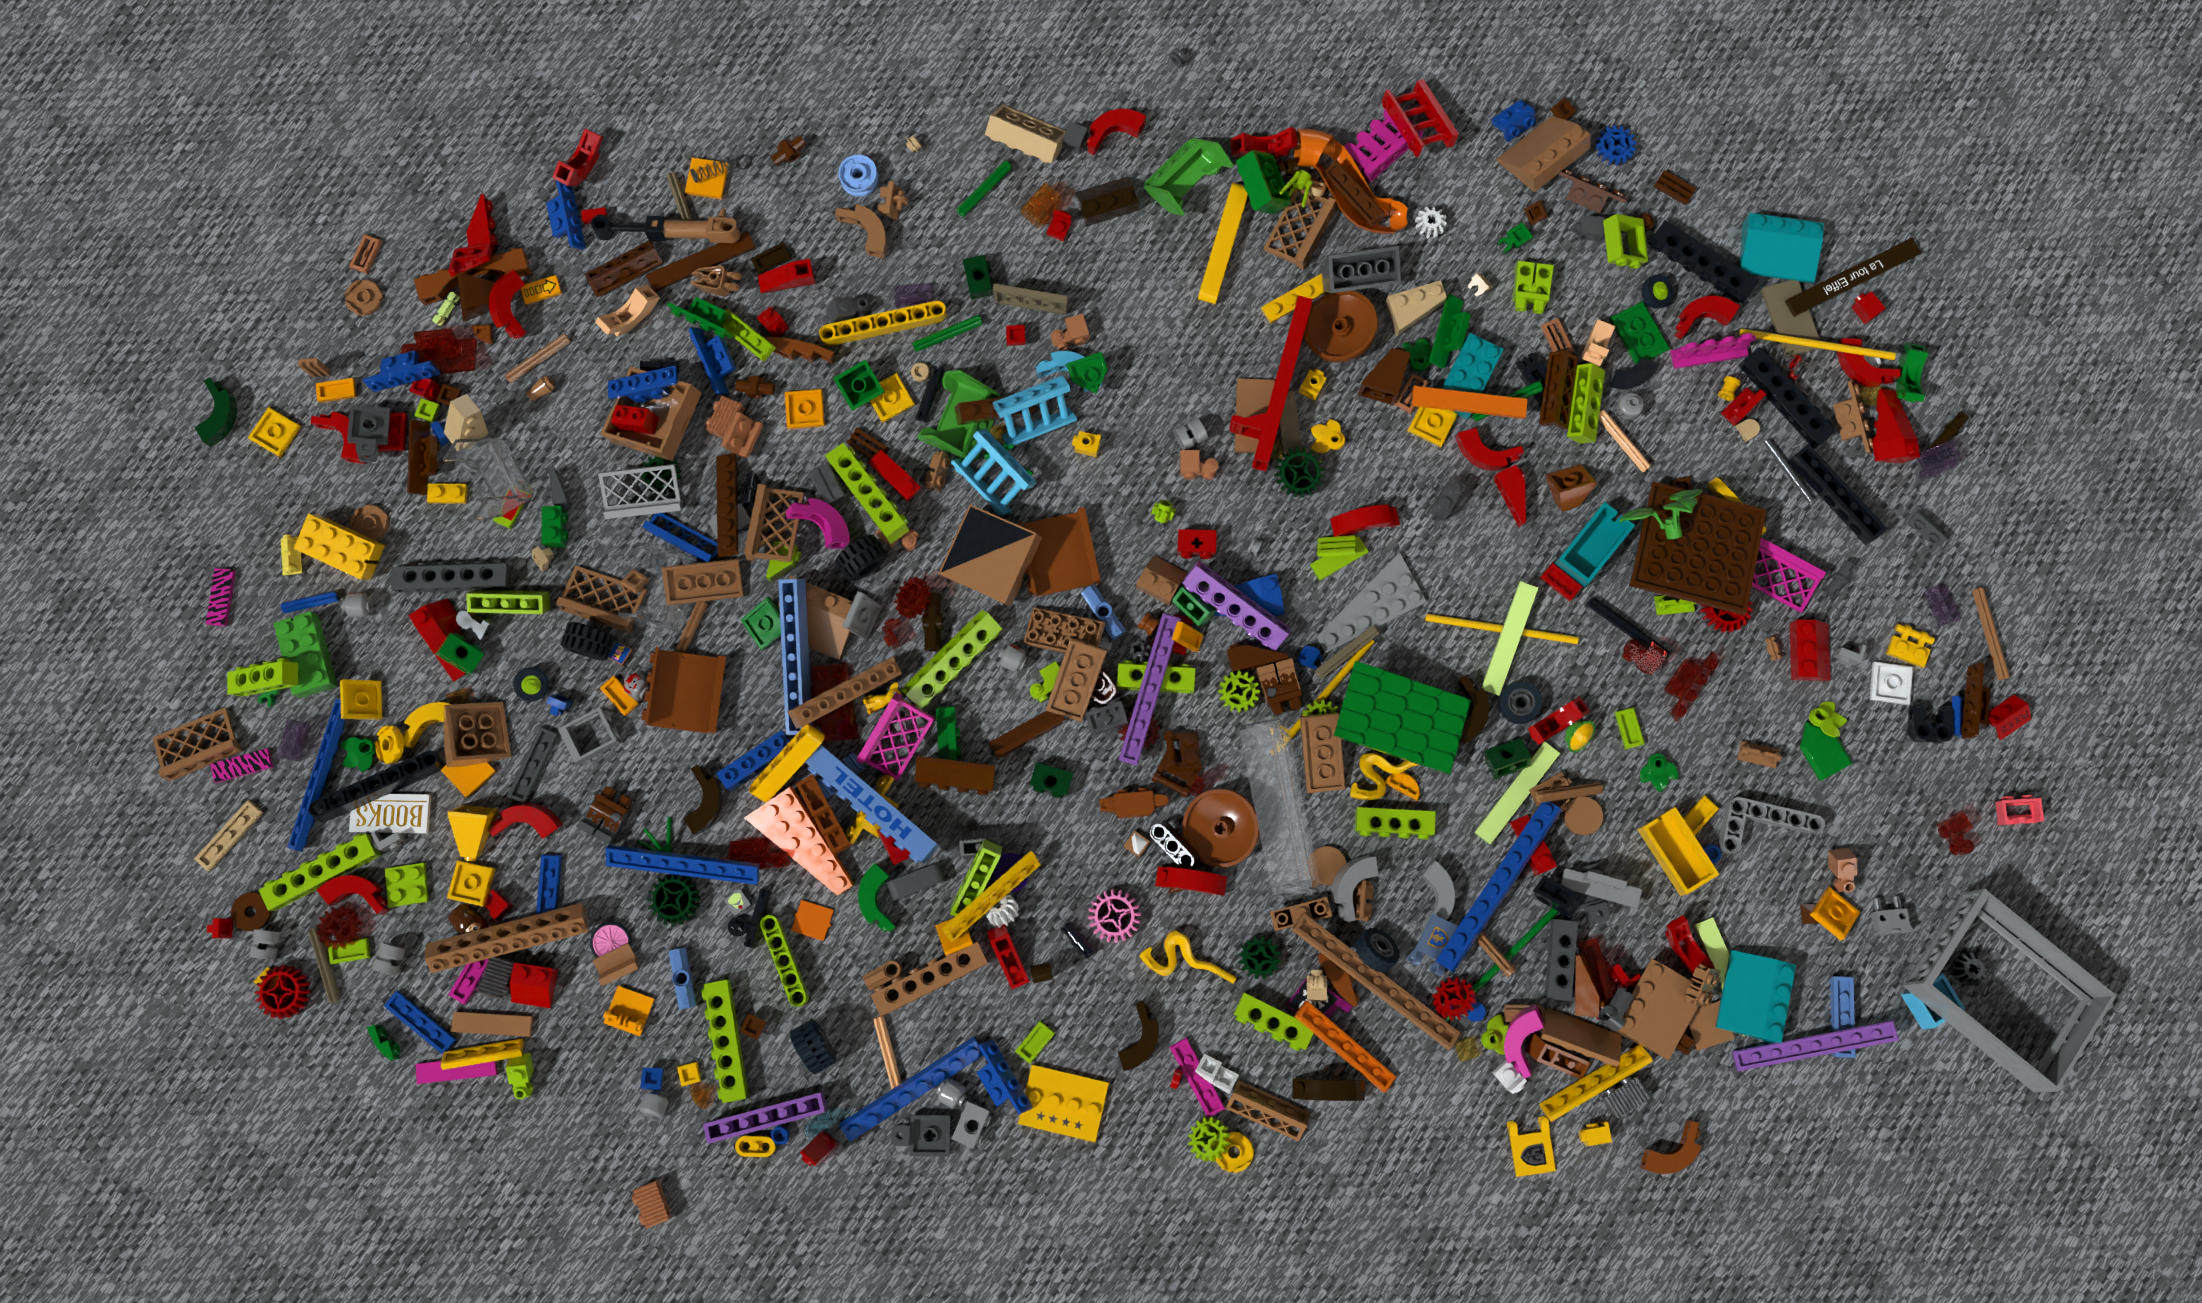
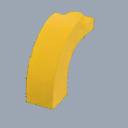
[402,702,452,749]

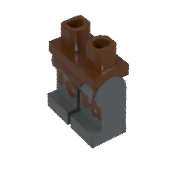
[576,786,633,845]

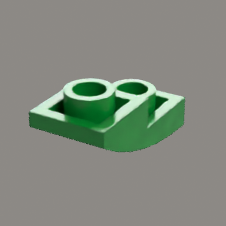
[367,1024,401,1061]

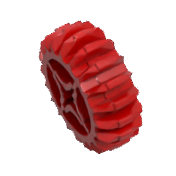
[1699,601,1753,633]
[254,965,311,1019]

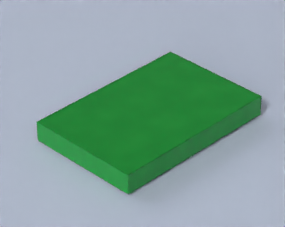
[1609,301,1670,364]

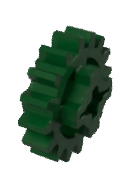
[640,456,682,495]
[1238,936,1281,979]

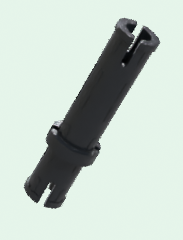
[915,366,945,423]
[743,889,772,949]

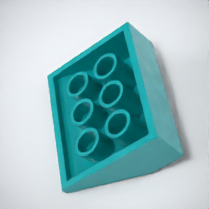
[1740,213,1824,283]
[1715,950,1796,1043]

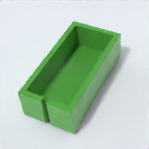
[273,611,338,698]

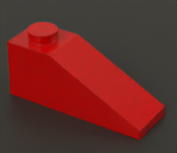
[867,450,921,503]
[1493,465,1526,528]
[1509,814,1557,876]
[987,924,1030,990]

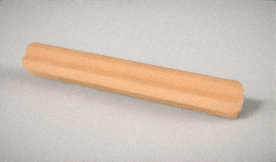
[1599,410,1651,472]
[874,1016,902,1089]

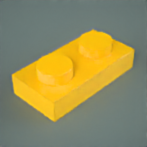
[427,484,468,504]

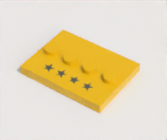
[1018,1065,1109,1142]

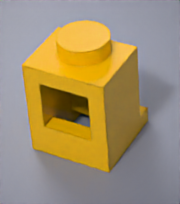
[1298,369,1327,401]
[1072,431,1101,458]
[1579,1121,1612,1146]

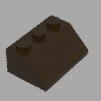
[1075,177,1139,227]

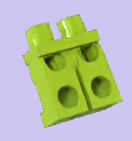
[1512,261,1554,314]

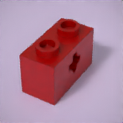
[611,405,659,435]
[1177,529,1216,559]

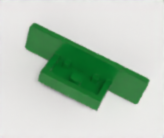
[1429,294,1471,369]
[667,297,733,339]
[936,707,962,761]

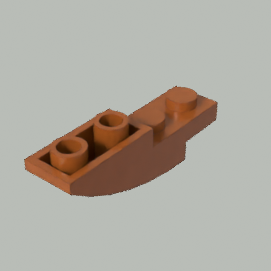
[1317,953,1359,1007]

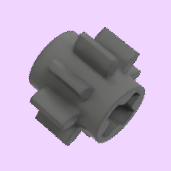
[1129,638,1152,662]

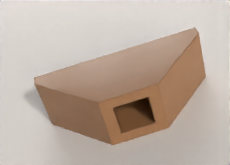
[1270,897,1332,931]

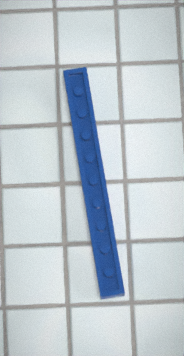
[1436,802,1562,973]

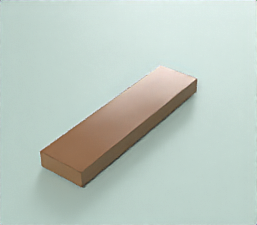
[451,1012,533,1037]

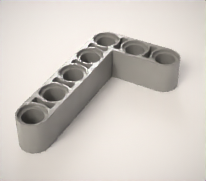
[1718,797,1825,854]

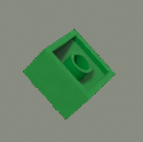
[833,359,885,411]

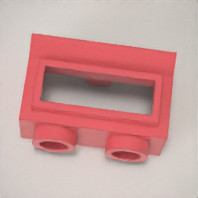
[1995,795,2044,825]

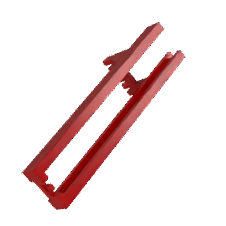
[1229,295,1313,472]

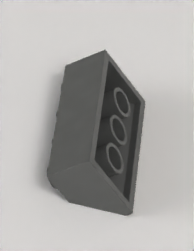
[1322,246,1401,293]

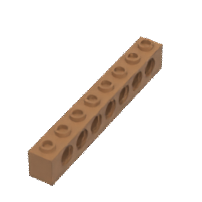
[425,903,588,973]

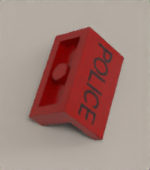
[1988,695,2031,740]

